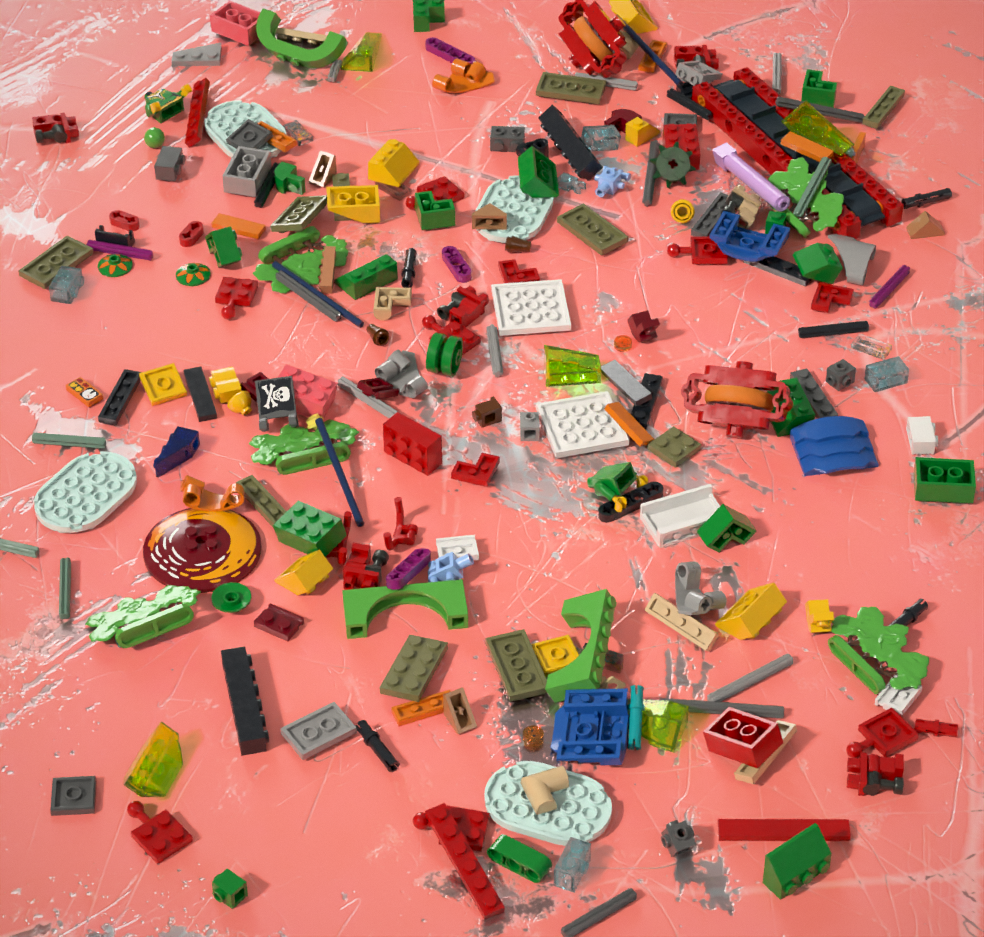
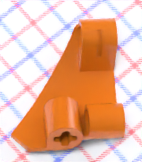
[432,58,495,93]
[180,475,245,512]

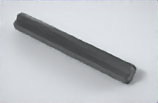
[561,888,637,937]

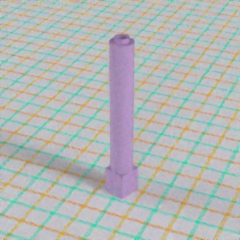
[712,142,790,212]

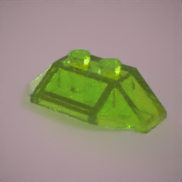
[123,721,183,797]

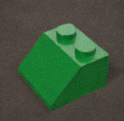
[793,243,843,284]

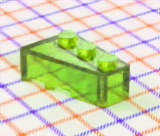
[543,345,601,387]

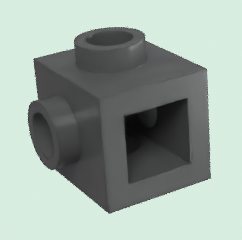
[826,359,856,391]
[661,820,696,857]

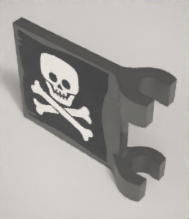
[255,376,299,432]

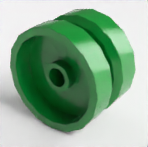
[426,332,463,377]

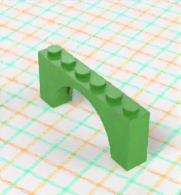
[342,579,468,639]
[545,589,616,703]

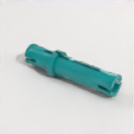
[628,685,645,750]

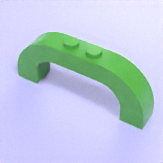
[256,8,348,68]

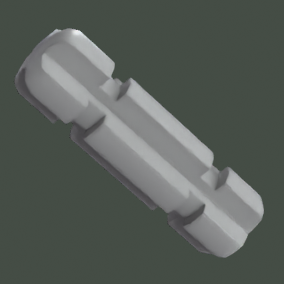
[327,59,342,83]

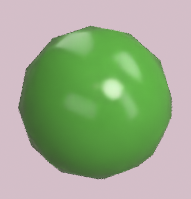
[144,127,165,148]

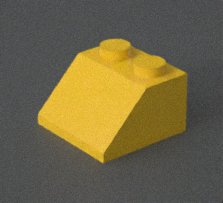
[274,550,333,595]

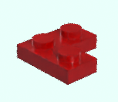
[498,259,540,284]
[811,282,854,313]
[451,453,500,487]

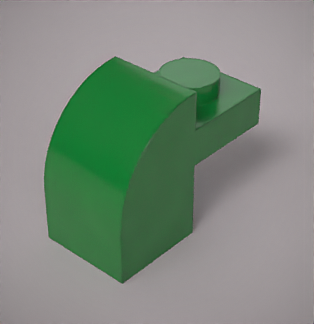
[275,162,306,195]

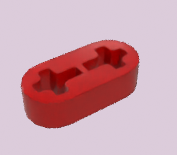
[109,210,140,231]
[179,221,204,247]

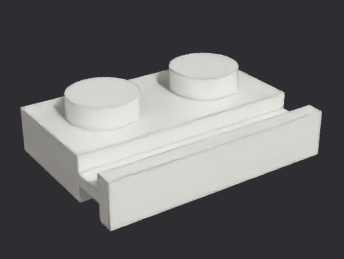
[436,534,479,561]
[875,675,922,717]

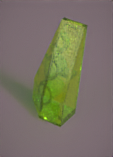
[341,32,382,72]
[781,100,854,156]
[641,699,689,753]

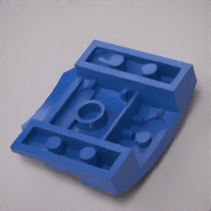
[709,211,790,262]
[790,416,879,476]
[550,688,630,765]

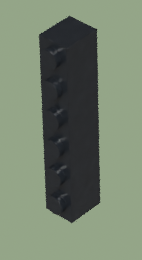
[538,104,603,181]
[221,646,270,756]

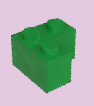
[413,0,445,32]
[801,69,837,108]
[415,191,455,230]
[205,226,242,268]
[697,504,757,552]

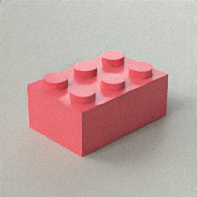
[210,0,260,46]
[278,364,337,418]

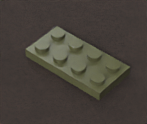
[536,72,606,104]
[270,195,327,233]
[557,203,628,256]
[18,235,93,289]
[485,629,547,702]
[379,634,448,702]

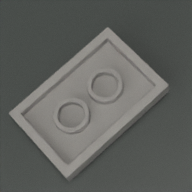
[280,702,357,760]

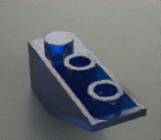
[153,426,200,477]

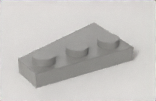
[171,42,222,66]

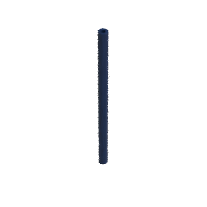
[618,15,683,85]
[272,261,364,328]
[315,418,364,527]

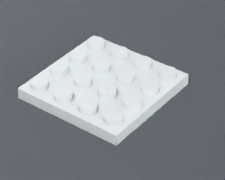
[491,279,571,336]
[536,391,629,458]

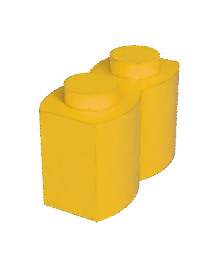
[209,366,242,403]

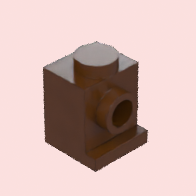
[472,396,502,428]

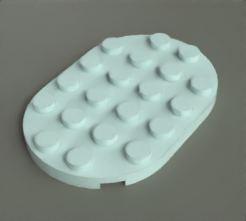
[204,100,286,158]
[475,175,554,244]
[34,451,137,533]
[484,761,612,847]

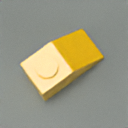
[625,117,660,147]

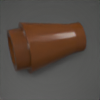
[505,236,531,253]
[366,324,390,346]

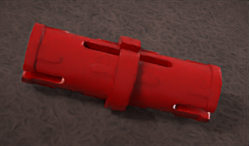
[914,718,958,738]

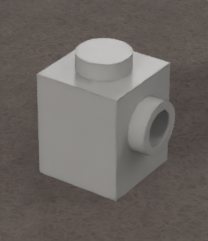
[520,412,540,441]

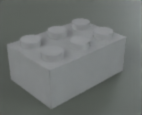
[222,146,272,197]

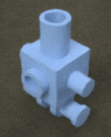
[594,165,631,197]
[427,552,474,582]

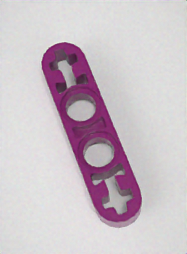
[425,37,475,64]
[386,548,431,590]

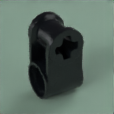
[515,138,549,158]

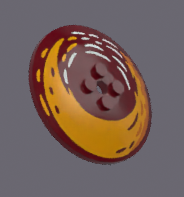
[143,508,262,593]

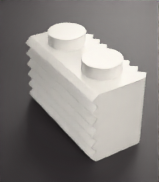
[906,416,938,455]

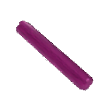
[86,240,153,260]
[869,265,910,309]

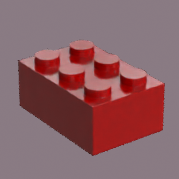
[662,123,700,170]
[383,412,442,476]
[703,707,783,769]

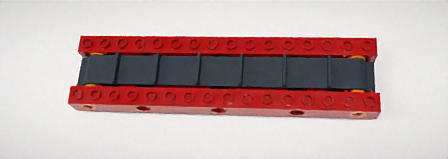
[692,67,904,239]

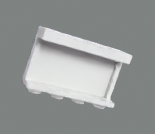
[640,484,720,548]

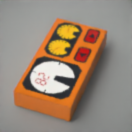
[66,377,104,407]

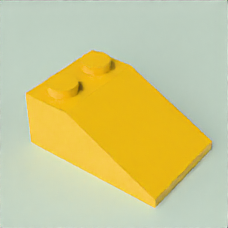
[326,185,380,223]

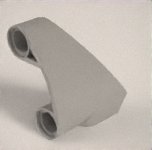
[828,234,876,286]
[374,349,428,398]
[675,561,727,615]

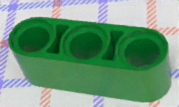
[487,834,552,883]

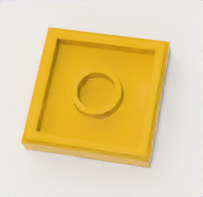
[139,363,187,406]
[531,634,579,677]

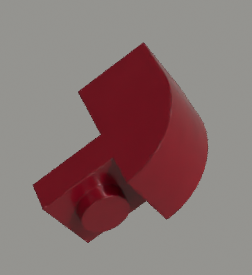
[604,109,642,137]
[627,310,660,342]

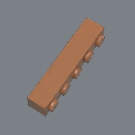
[319,246,336,294]

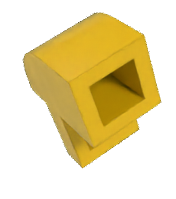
[805,599,834,633]

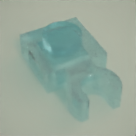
[557,172,586,194]

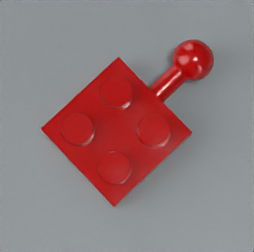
[406,176,464,210]
[667,236,728,264]
[215,277,258,320]
[422,315,481,355]
[846,707,919,758]
[127,801,193,864]
[413,805,490,852]

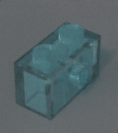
[581,125,621,151]
[49,265,85,304]
[864,356,909,392]
[554,837,591,892]

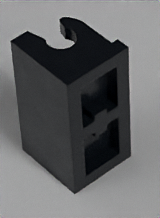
[94,225,135,247]

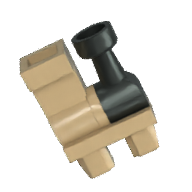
[721,185,762,229]

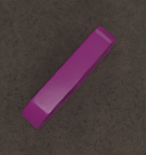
[442,246,472,283]

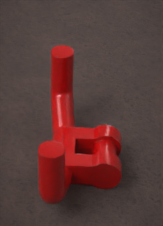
[383,497,418,551]
[326,511,352,566]

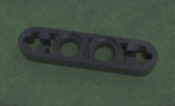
[598,482,663,523]

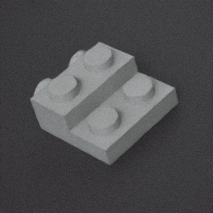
[675,61,723,86]

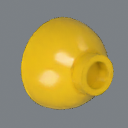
[670,199,695,223]
[227,391,252,416]

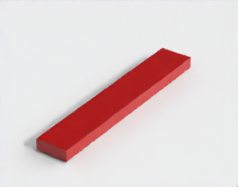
[717,819,851,841]

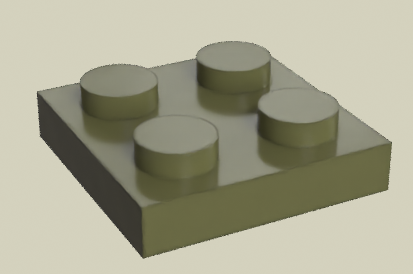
[648,426,702,468]

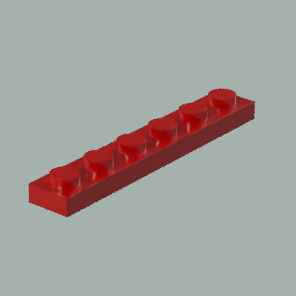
[185,77,210,148]
[425,803,505,920]

